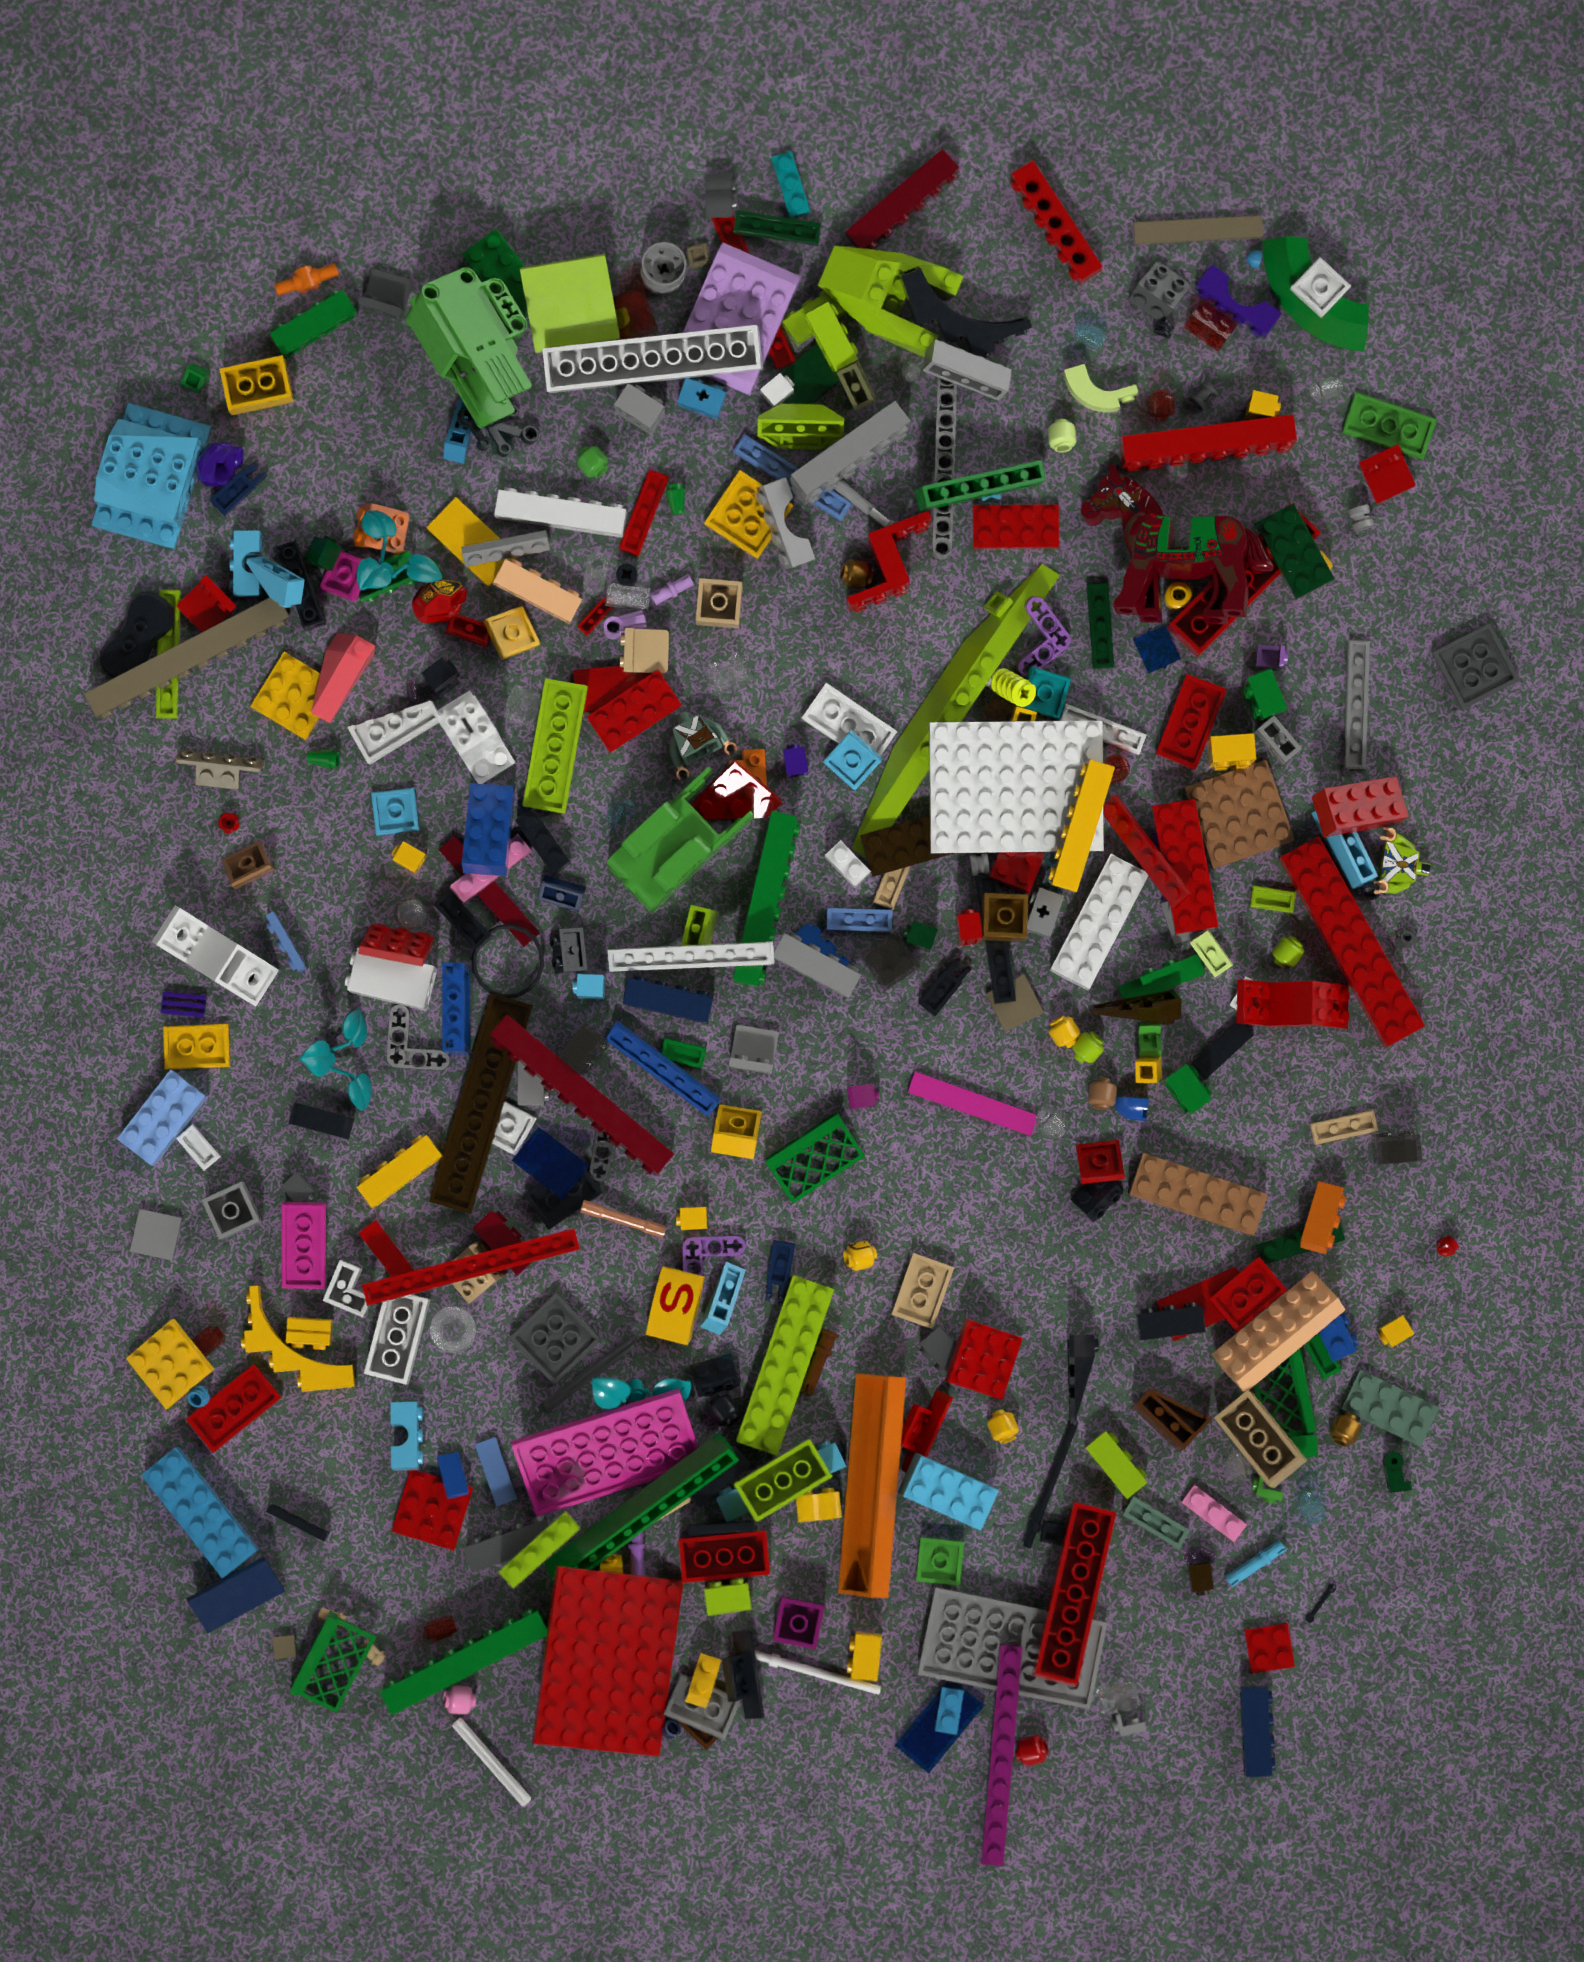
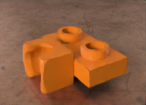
[726,749,767,787]

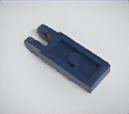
[209,462,268,517]
[765,1240,795,1304]

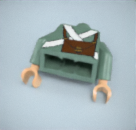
[669,712,737,780]

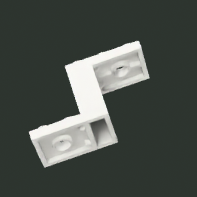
[152,905,279,1007]

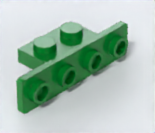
[359,548,441,602]
[1118,954,1205,999]

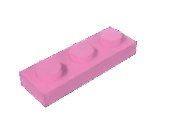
[1181,1485,1247,1542]

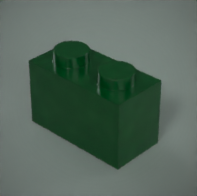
[903,920,938,953]

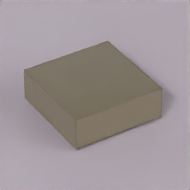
[685,243,711,269]
[272,1635,297,1659]

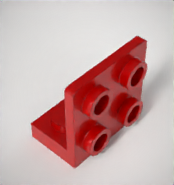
[1359,444,1416,504]
[177,575,237,632]

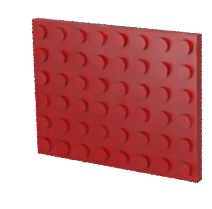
[532,1566,683,1757]

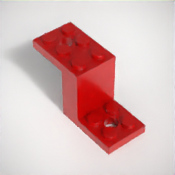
[846,510,932,613]
[1236,979,1350,1029]

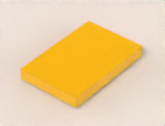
[163,1024,230,1070]

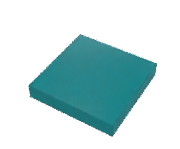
[1018,666,1072,720]

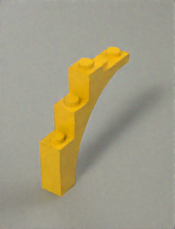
[241,1286,356,1392]

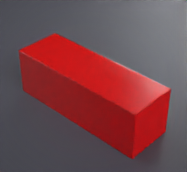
[577,597,614,637]

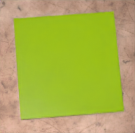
[520,254,620,353]

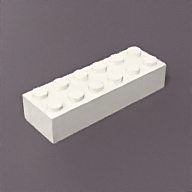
[1050,854,1148,990]

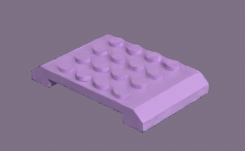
[683,243,802,396]

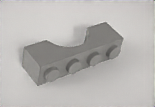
[756,477,815,569]

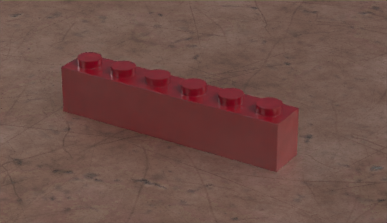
[845,149,960,250]

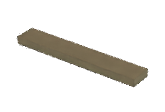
[1133,215,1263,245]

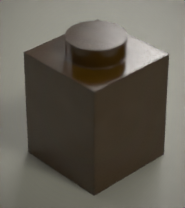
[1187,1562,1214,1596]

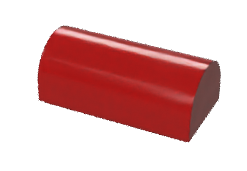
[445,614,491,648]

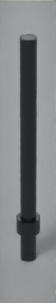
[1023,1423,1077,1549]

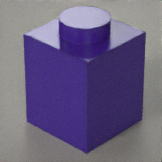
[783,744,808,778]

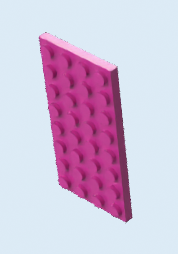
[511,1389,699,1517]

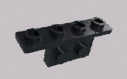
[722,1631,764,1719]

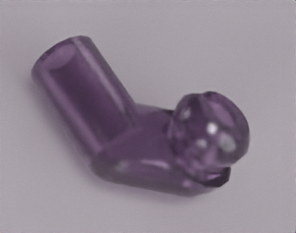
[407,682,428,706]
[1184,1545,1217,1565]

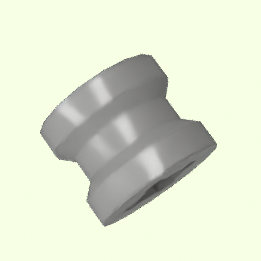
[969,853,990,877]

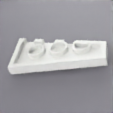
[347,701,440,764]

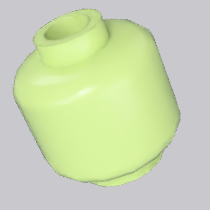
[1047,419,1076,453]

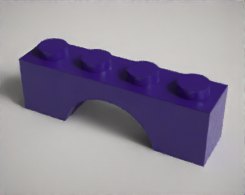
[1195,264,1282,338]

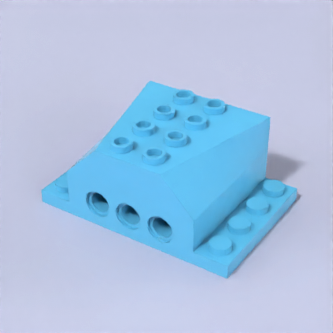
[91,403,211,550]

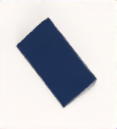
[538,875,586,912]

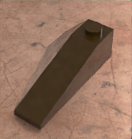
[1088,990,1182,1025]

